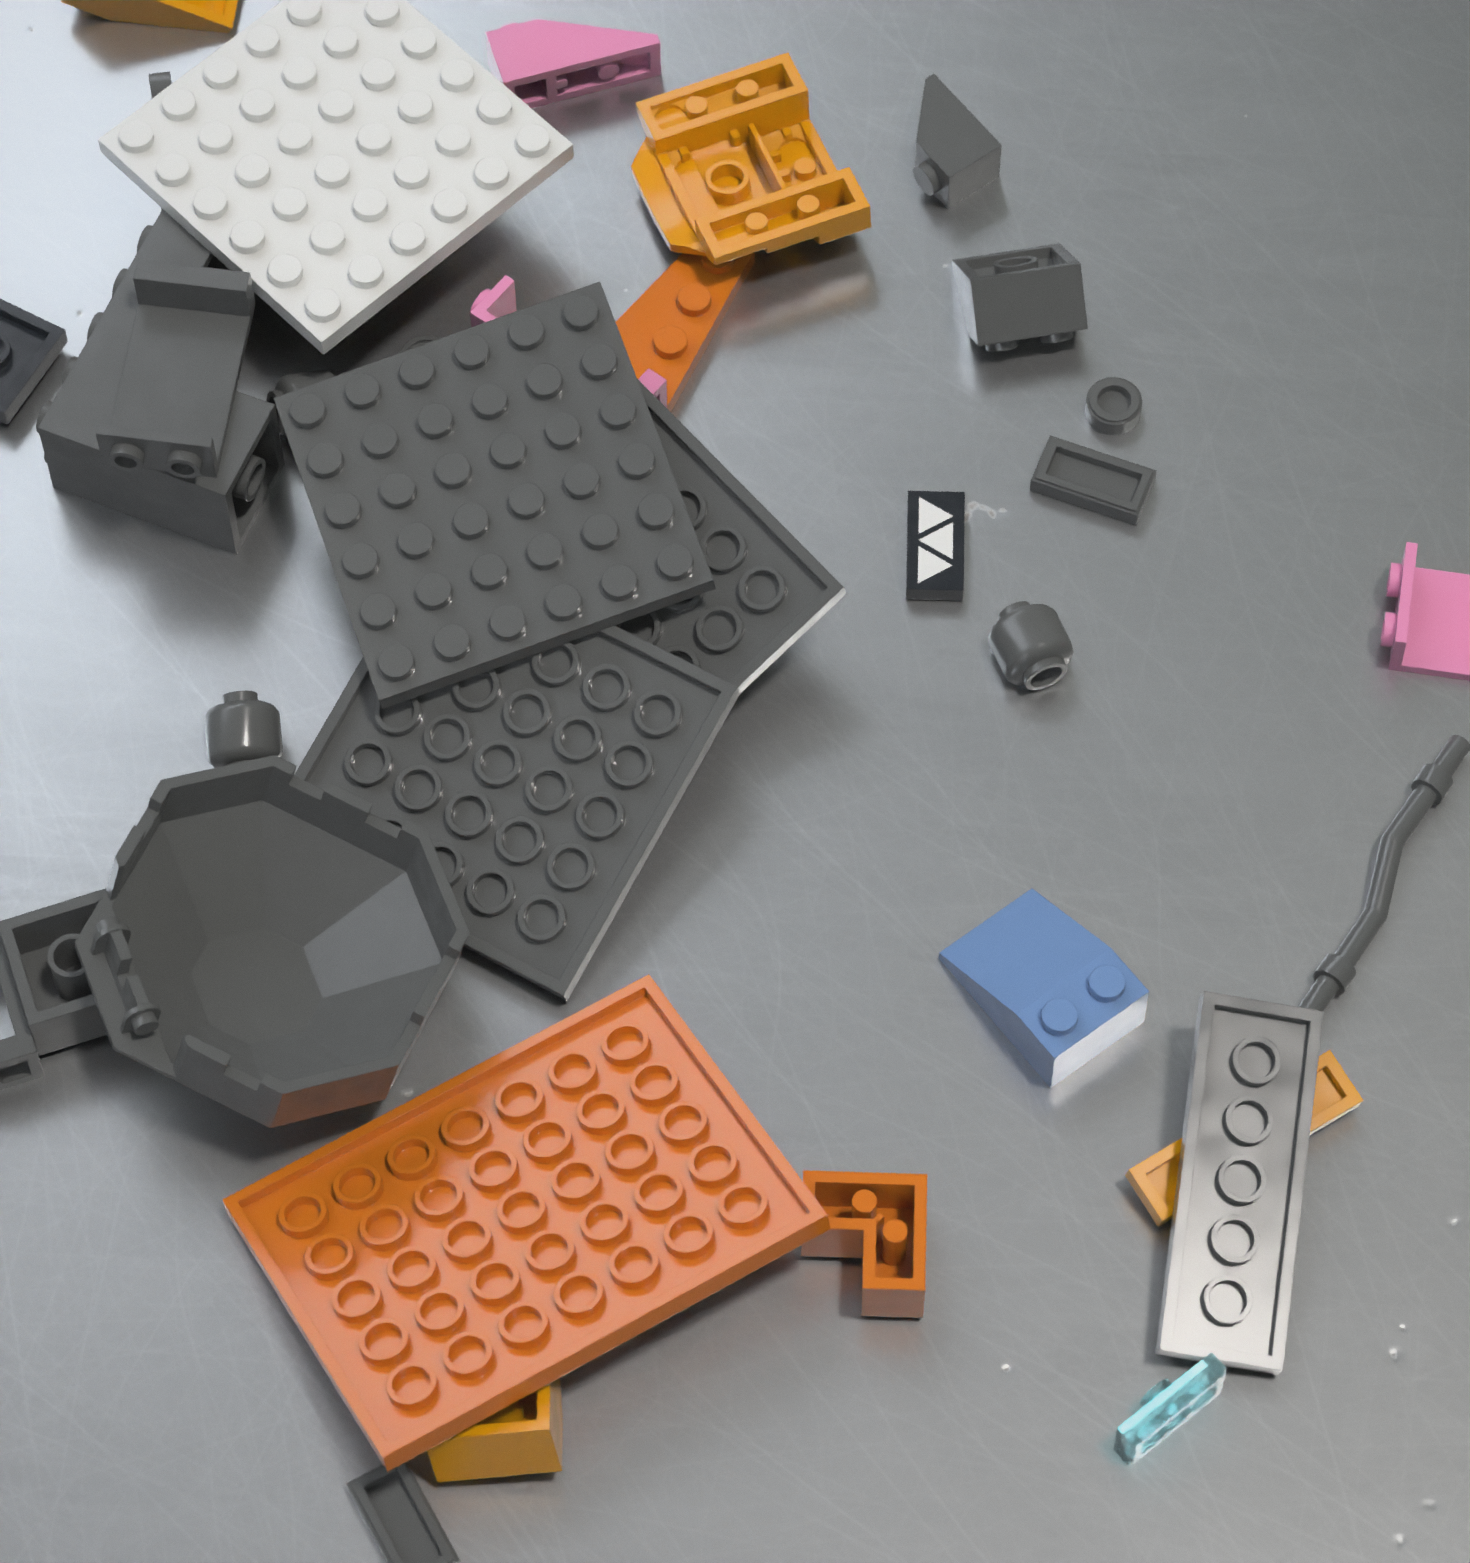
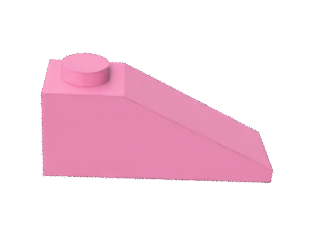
[486,19,661,109]

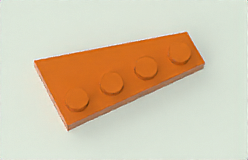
[616,252,755,412]

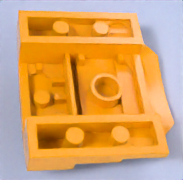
[631,52,871,265]

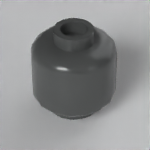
[988,601,1074,690]
[204,690,283,768]

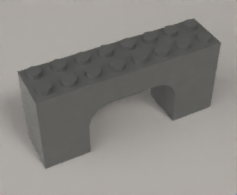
[36,208,285,555]

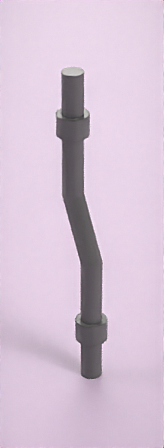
[1298,735,1470,1011]

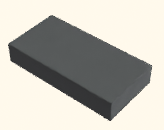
[1030,435,1157,526]
[346,1462,461,1563]

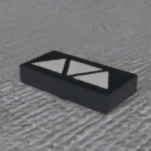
[906,491,965,601]

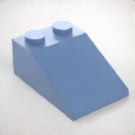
[939,888,1149,1088]

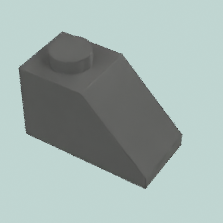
[913,74,1002,209]

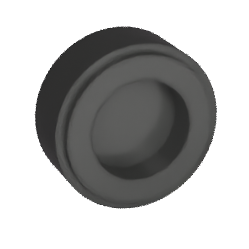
[1085,377,1142,435]

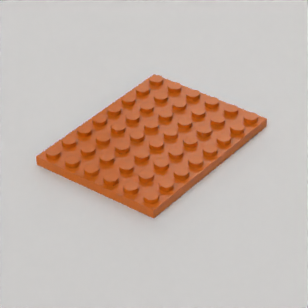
[222,974,831,1472]

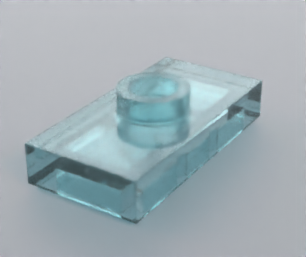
[1113,1352,1226,1466]

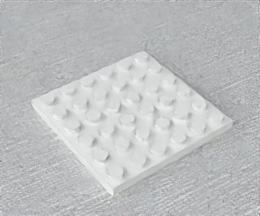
[98,0,574,355]

